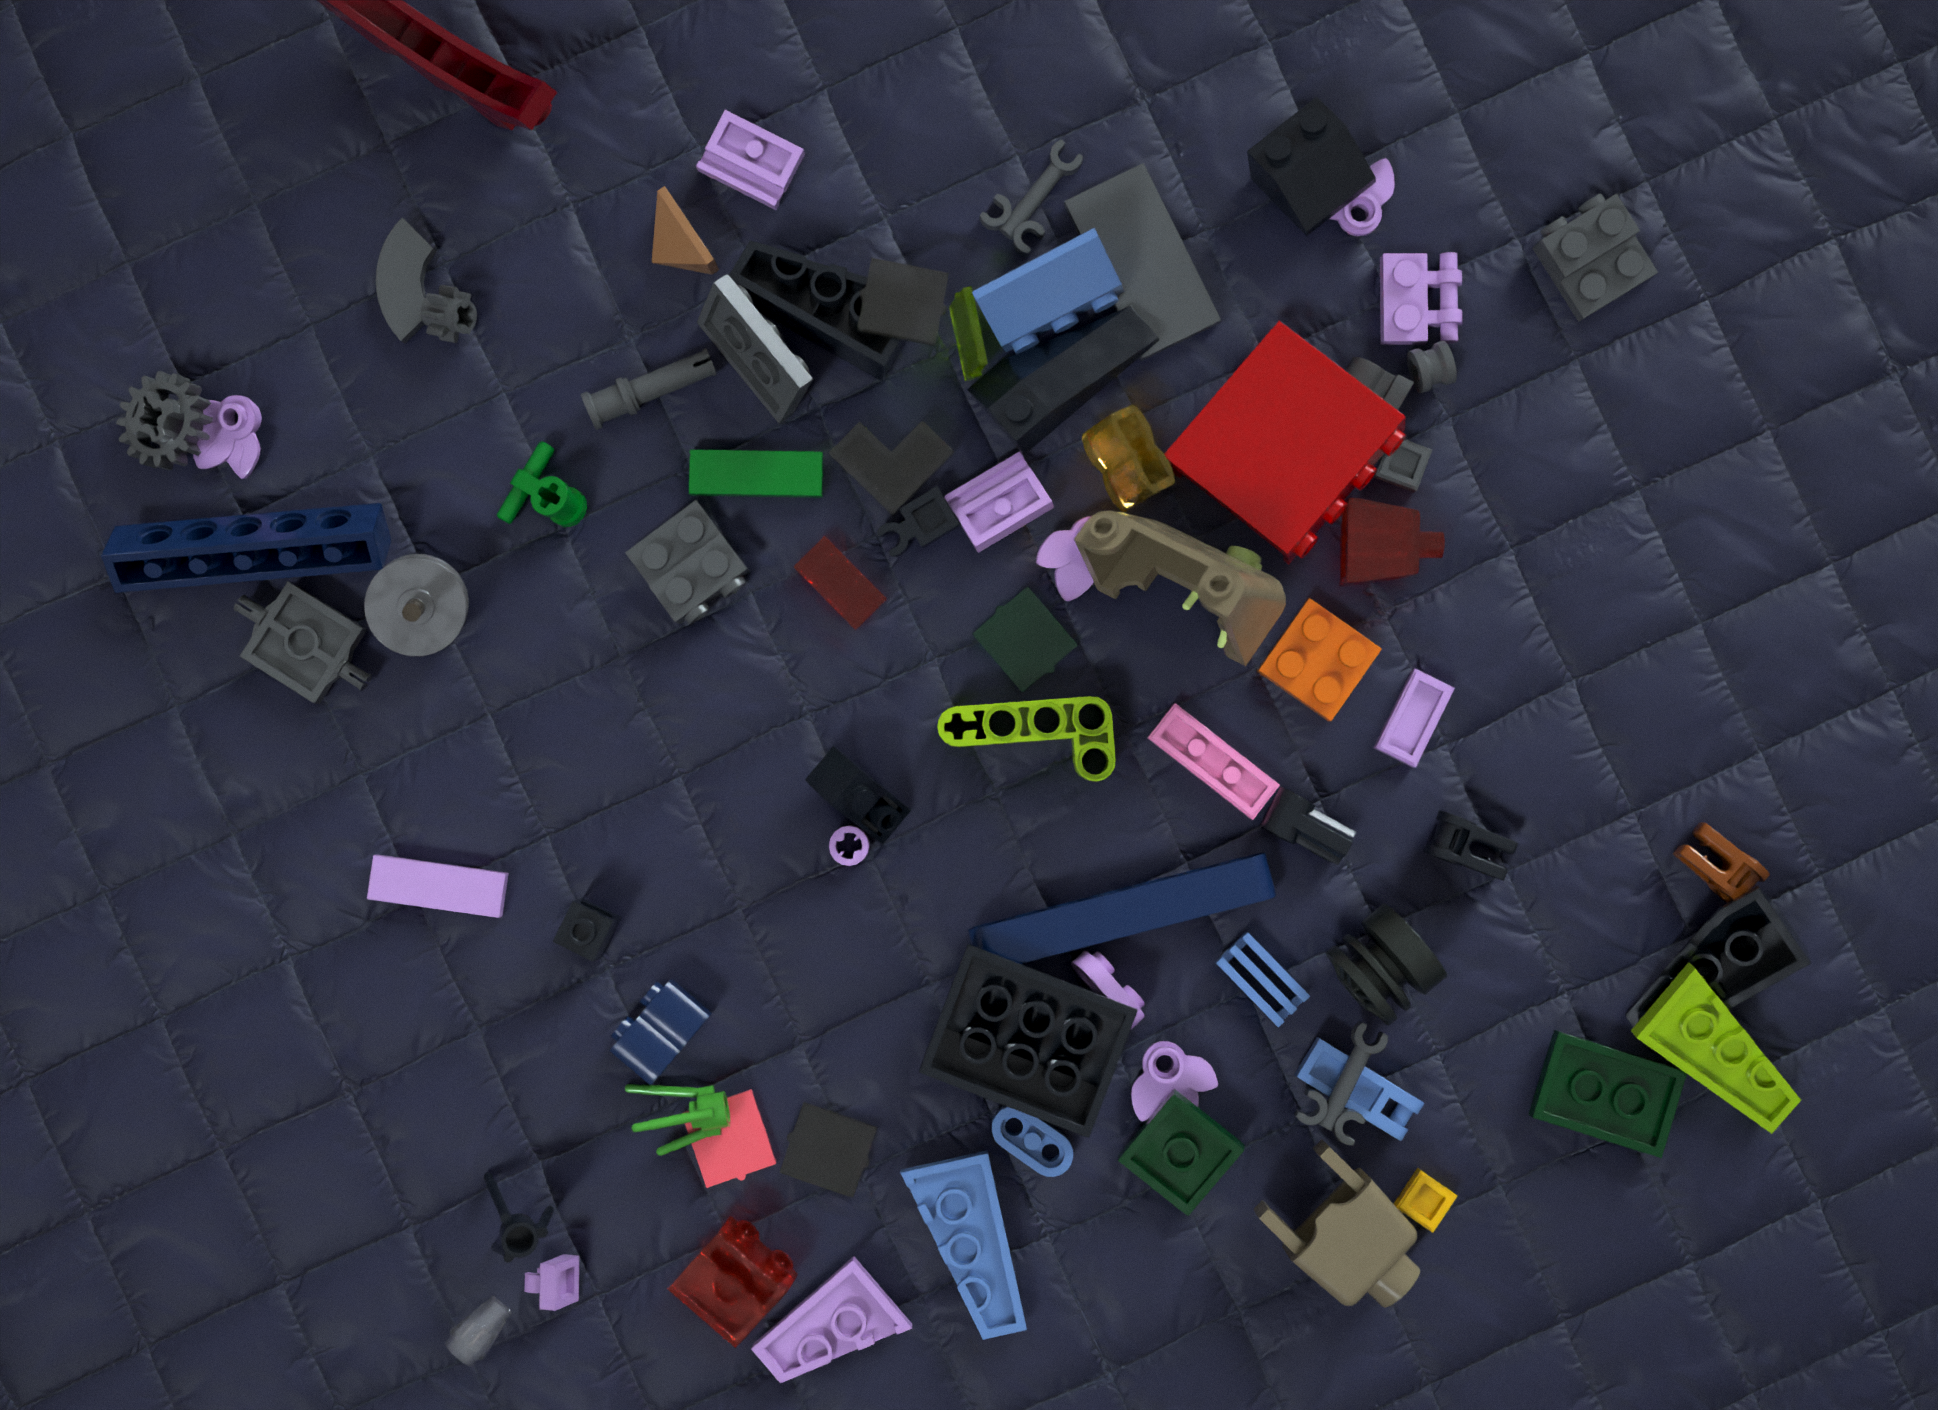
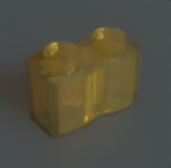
[1082,405,1175,513]

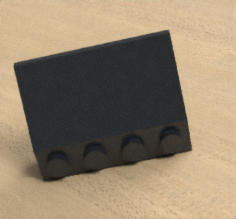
[919,944,1138,1138]

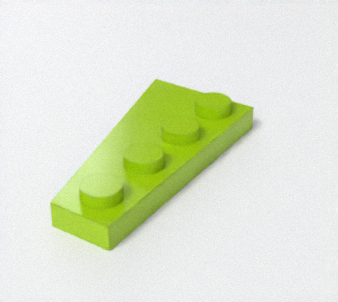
[1631,962,1801,1134]

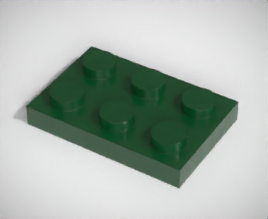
[1528,1030,1687,1158]

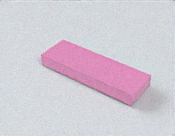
[1147,703,1280,820]

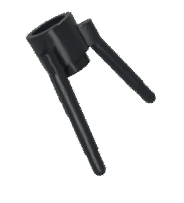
[484,1173,554,1263]

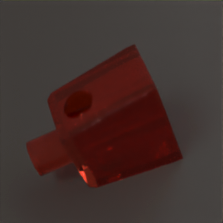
[1339,497,1445,586]

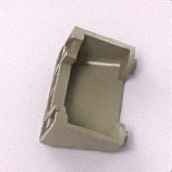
[1074,510,1286,666]

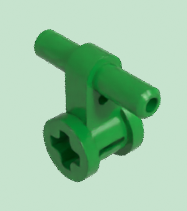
[497,441,587,527]

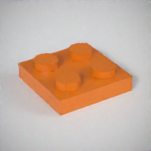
[1257,598,1382,722]

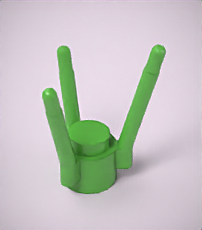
[625,1084,731,1156]

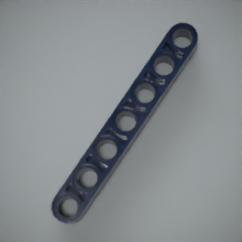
[968,852,1277,964]

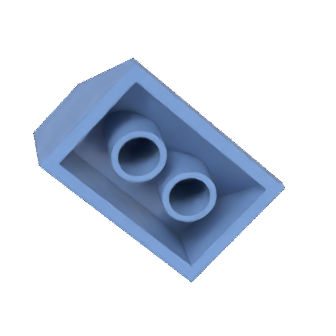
[972,228,1124,354]

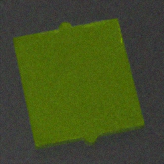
[949,286,988,381]

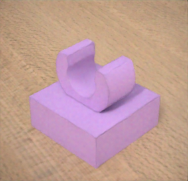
[524,1254,579,1311]

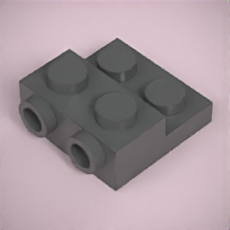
[1532,193,1658,322]
[625,500,750,625]

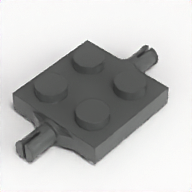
[234,581,372,704]

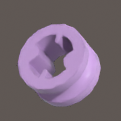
[829,825,870,866]

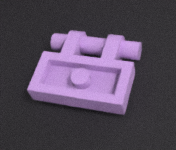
[1380,252,1462,345]

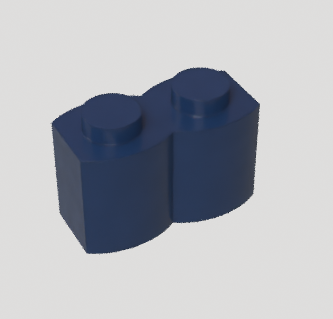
[610,979,712,1085]

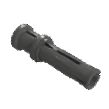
[581,348,717,430]

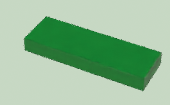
[689,450,823,498]

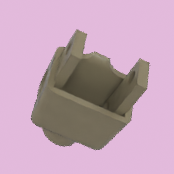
[1253,1139,1420,1308]

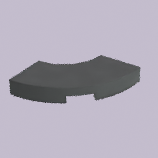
[376,217,436,344]

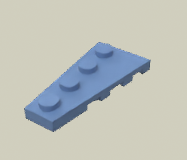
[900,1150,1027,1340]

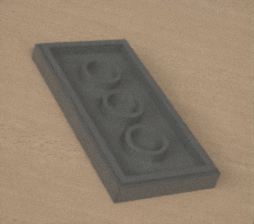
[1064,163,1221,361]

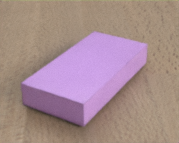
[1373,669,1455,768]

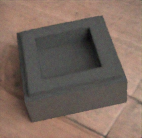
[1374,439,1432,493]

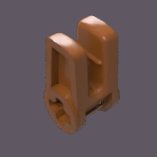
[1673,822,1770,903]

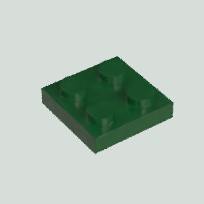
[1118,1089,1245,1216]

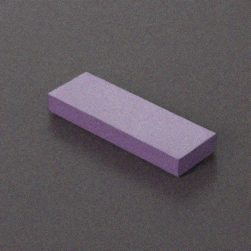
[367,855,509,918]

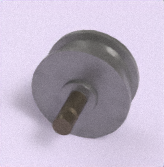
[364,554,469,656]

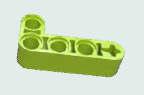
[937,696,1116,781]

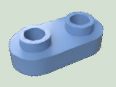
[992,1105,1073,1177]

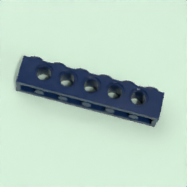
[101,503,391,593]

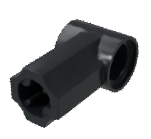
[1259,787,1356,865]

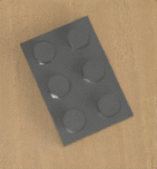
[697,274,813,424]

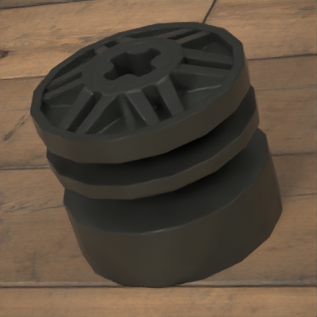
[1325,903,1447,1026]

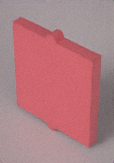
[683,1089,777,1188]

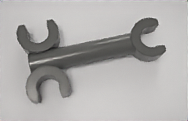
[979,139,1083,257]
[1294,1021,1388,1145]

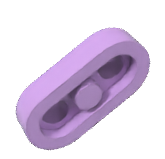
[1071,951,1145,1030]

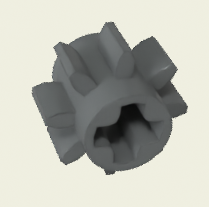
[420,284,477,343]

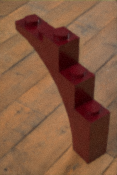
[317,0,557,130]

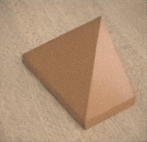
[652,186,719,275]

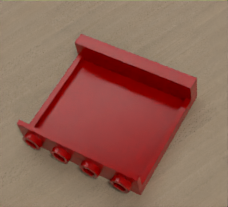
[1163,321,1406,565]

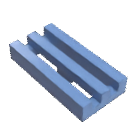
[1215,931,1310,1027]

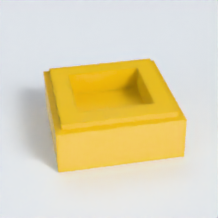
[1393,1168,1457,1233]

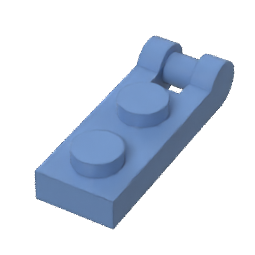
[1294,1037,1424,1141]

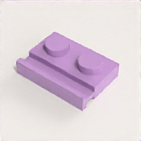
[696,110,805,210]
[944,451,1054,553]

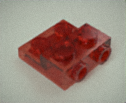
[668,1216,798,1348]

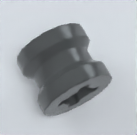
[1407,340,1457,393]

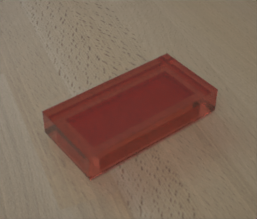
[793,536,887,630]

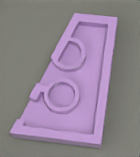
[751,1256,912,1383]

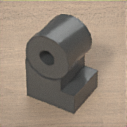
[1345,357,1414,410]

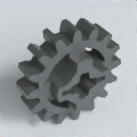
[116,371,213,471]

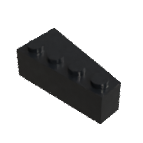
[729,240,929,382]

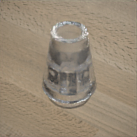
[445,1296,512,1366]

